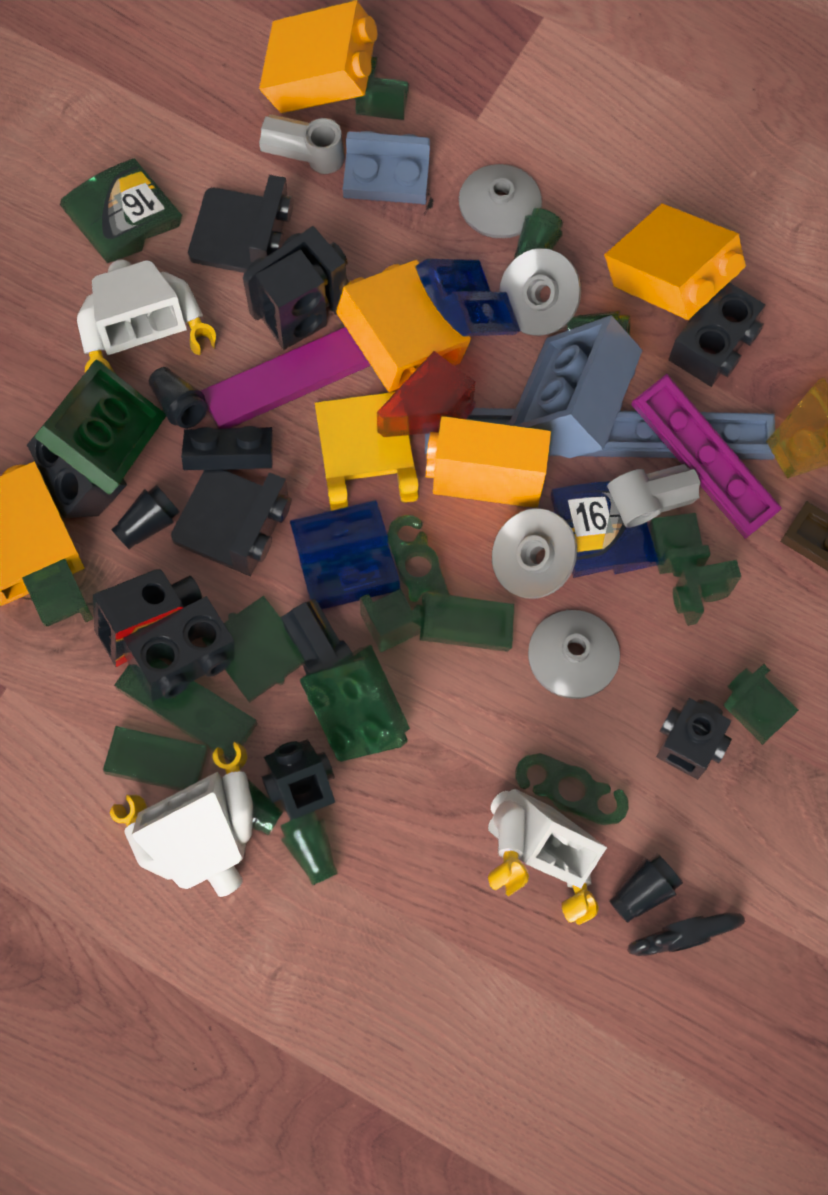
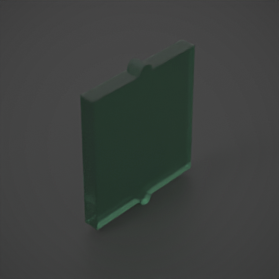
[202,596,304,703]

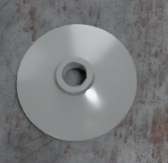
[459,164,542,239]
[499,249,581,336]
[492,508,577,599]
[528,610,620,699]

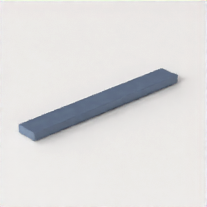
[425,407,777,460]

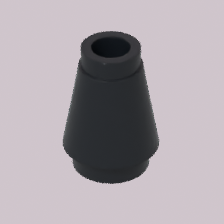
[148,367,208,429]
[111,485,180,550]
[609,853,683,923]

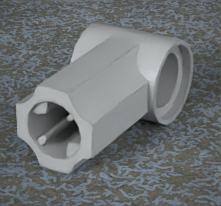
[259,114,345,174]
[607,464,701,528]

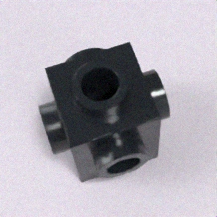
[656,698,732,780]
[262,739,336,821]

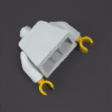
[77,260,216,373]
[110,742,253,897]
[488,789,607,925]

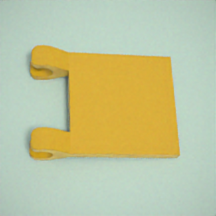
[315,391,419,512]

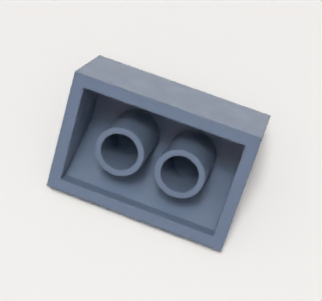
[509,315,643,458]

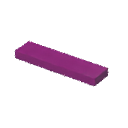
[200,327,371,429]
[631,374,782,539]

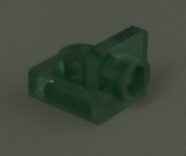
[649,513,711,577]
[672,560,742,626]
[723,664,799,745]

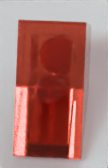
[377,351,476,437]

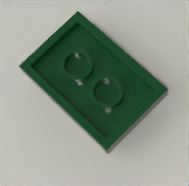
[34,359,166,495]

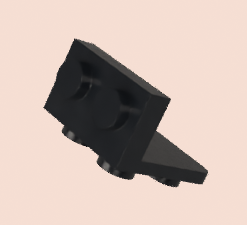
[188,174,294,273]
[243,226,349,320]
[171,470,292,577]

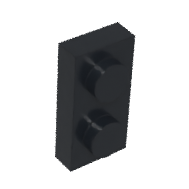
[181,426,273,471]

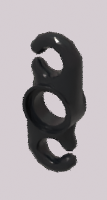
[628,913,745,956]

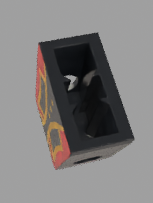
[93,569,202,667]

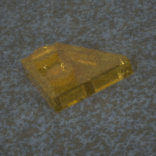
[766,378,828,479]

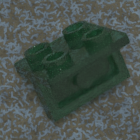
[300,645,410,762]

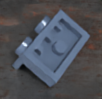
[343,131,430,204]

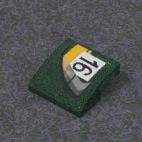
[60,158,183,264]

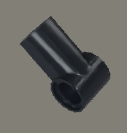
[280,598,363,699]

